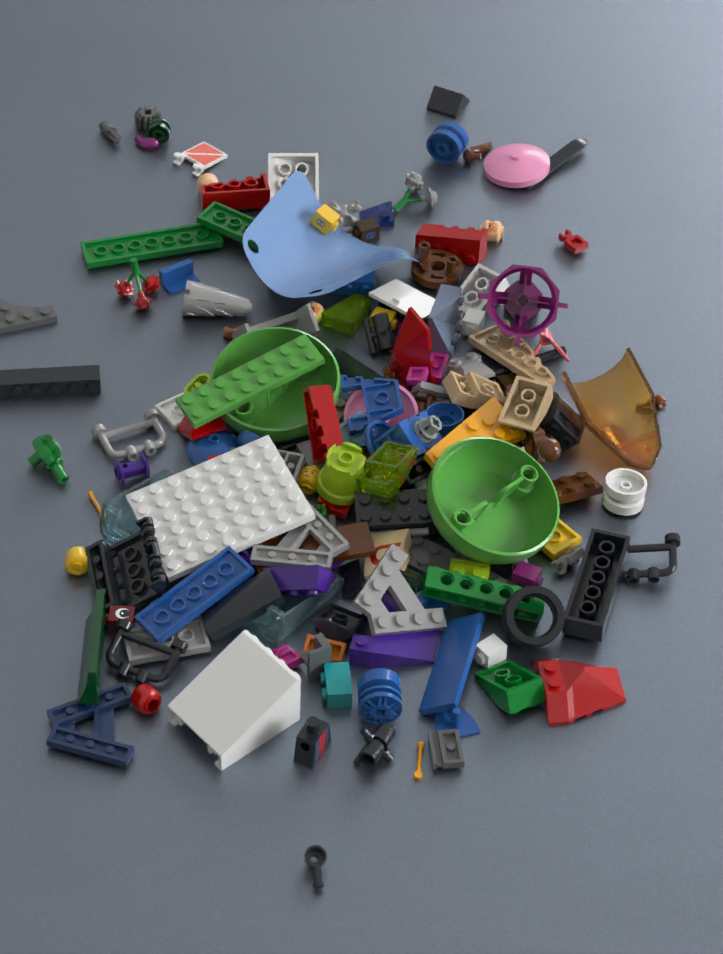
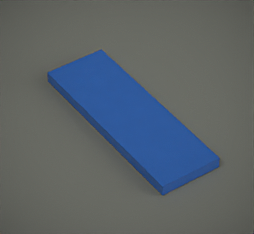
[134,546,255,643]
[419,613,485,716]

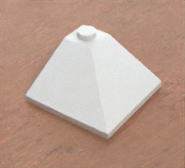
[268,153,319,201]

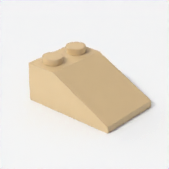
[498,375,553,433]

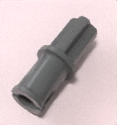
[99,121,122,144]

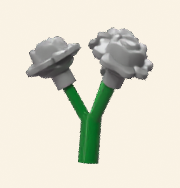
[392,172,437,212]

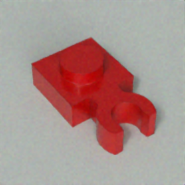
[558,229,588,254]

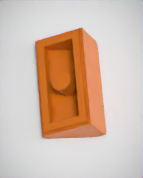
[302,634,348,662]

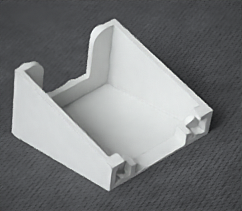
[167,630,301,771]

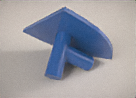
[435,706,481,738]

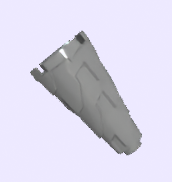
[182,280,252,317]

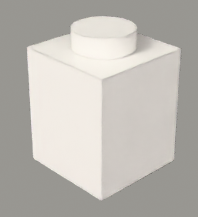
[461,307,486,336]
[474,633,507,669]

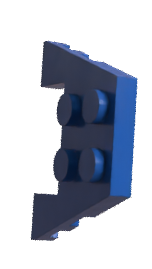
[340,375,404,436]

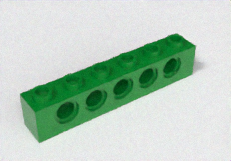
[421,566,545,624]

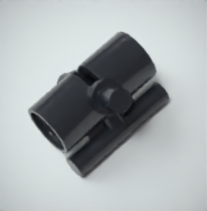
[362,313,395,355]
[353,723,396,767]

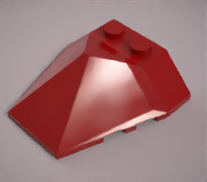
[388,307,436,391]
[532,658,626,726]

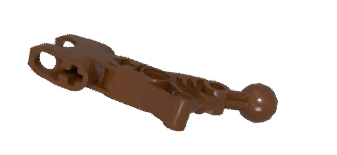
[506,384,561,466]

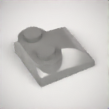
[445,352,495,379]

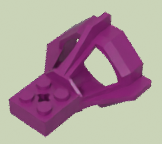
[478,264,569,347]

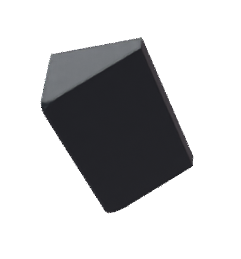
[339,559,363,598]

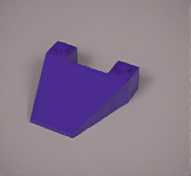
[349,593,441,669]

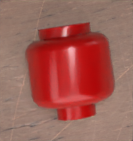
[131,684,162,715]

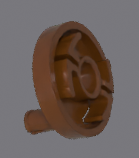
[411,242,464,289]

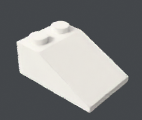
[460,263,510,314]

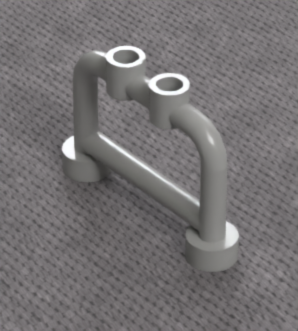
[91,409,167,461]

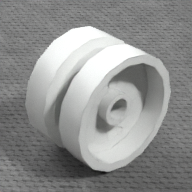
[602,468,648,516]

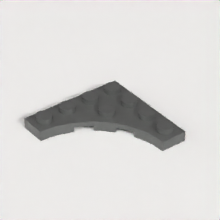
[0,299,57,334]

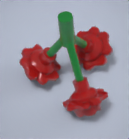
[114,258,160,310]

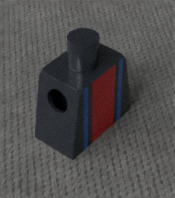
[294,716,331,769]

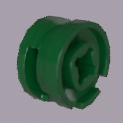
[147,118,171,144]

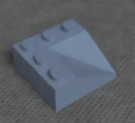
[428,284,464,356]

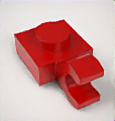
[317,496,352,519]

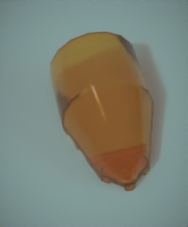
[561,348,662,470]

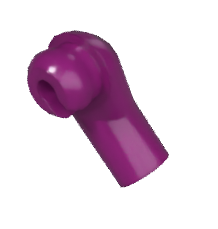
[134,135,159,150]

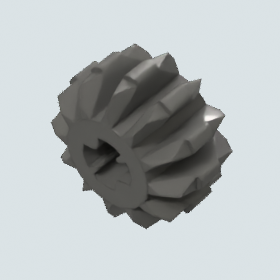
[134,106,162,131]

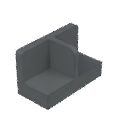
[301,632,332,682]

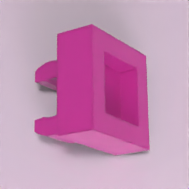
[406,367,429,386]

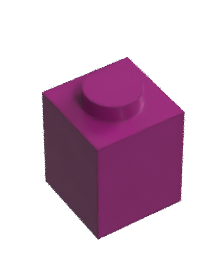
[511,561,544,588]

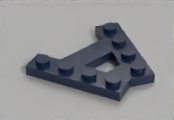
[46,682,135,768]

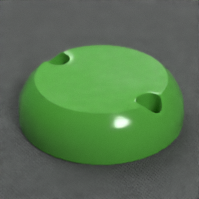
[210,327,341,443]
[426,437,560,565]

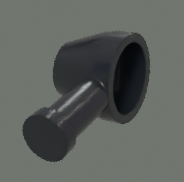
[304,845,327,889]

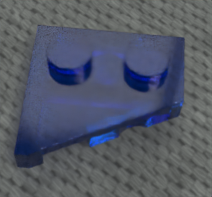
[359,201,394,227]

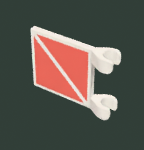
[173,142,228,176]

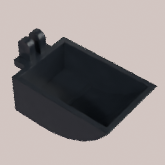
[539,392,585,452]

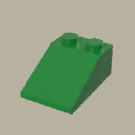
[474,660,545,714]

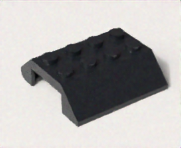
[85,517,167,613]

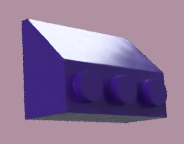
[263,565,336,598]

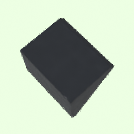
[427,85,469,119]

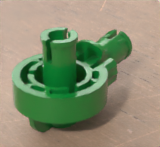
[27,434,69,484]

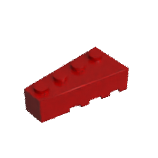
[200,173,270,211]
[302,385,344,465]

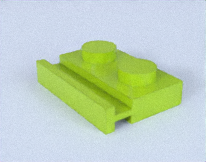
[449,558,490,579]

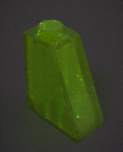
[321,293,372,337]

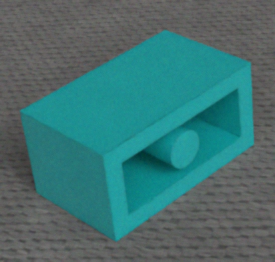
[320,662,353,708]

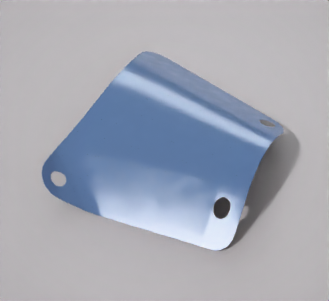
[243,171,421,298]

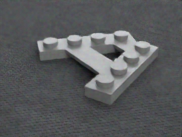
[250,502,350,571]
[352,543,447,636]

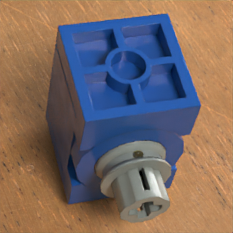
[372,411,443,473]

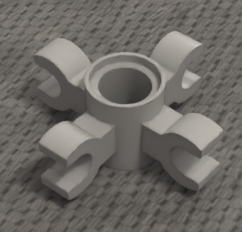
[327,198,362,229]

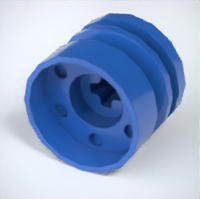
[426,402,464,438]
[357,668,402,724]

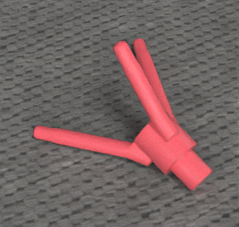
[534,328,570,362]

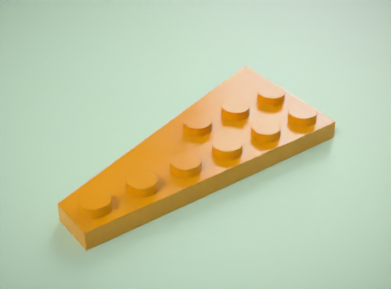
[424,396,526,468]

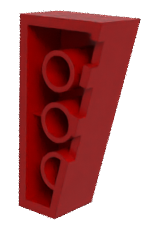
[415,223,488,267]

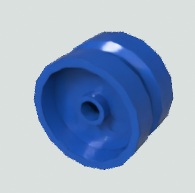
[426,121,469,164]

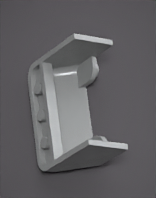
[231,303,319,340]

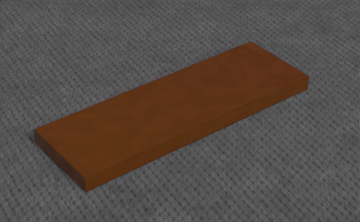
[251,521,376,574]

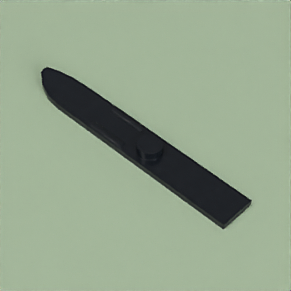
[523,139,587,190]

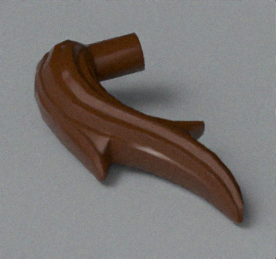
[463,142,492,164]

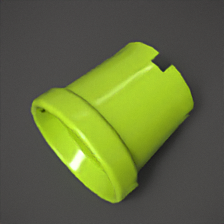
[316,442,366,506]

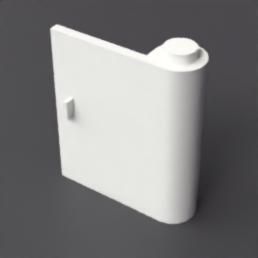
[368,279,435,320]

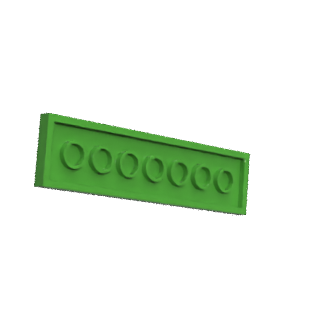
[176,334,325,429]

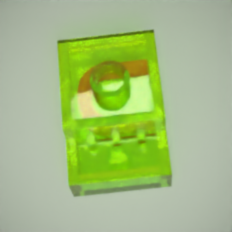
[356,440,419,498]

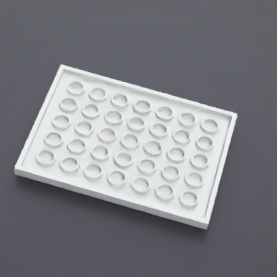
[125,435,316,582]

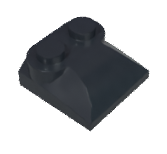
[313,603,367,643]

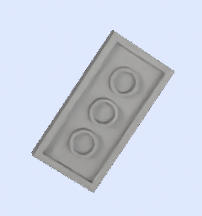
[122,617,211,666]

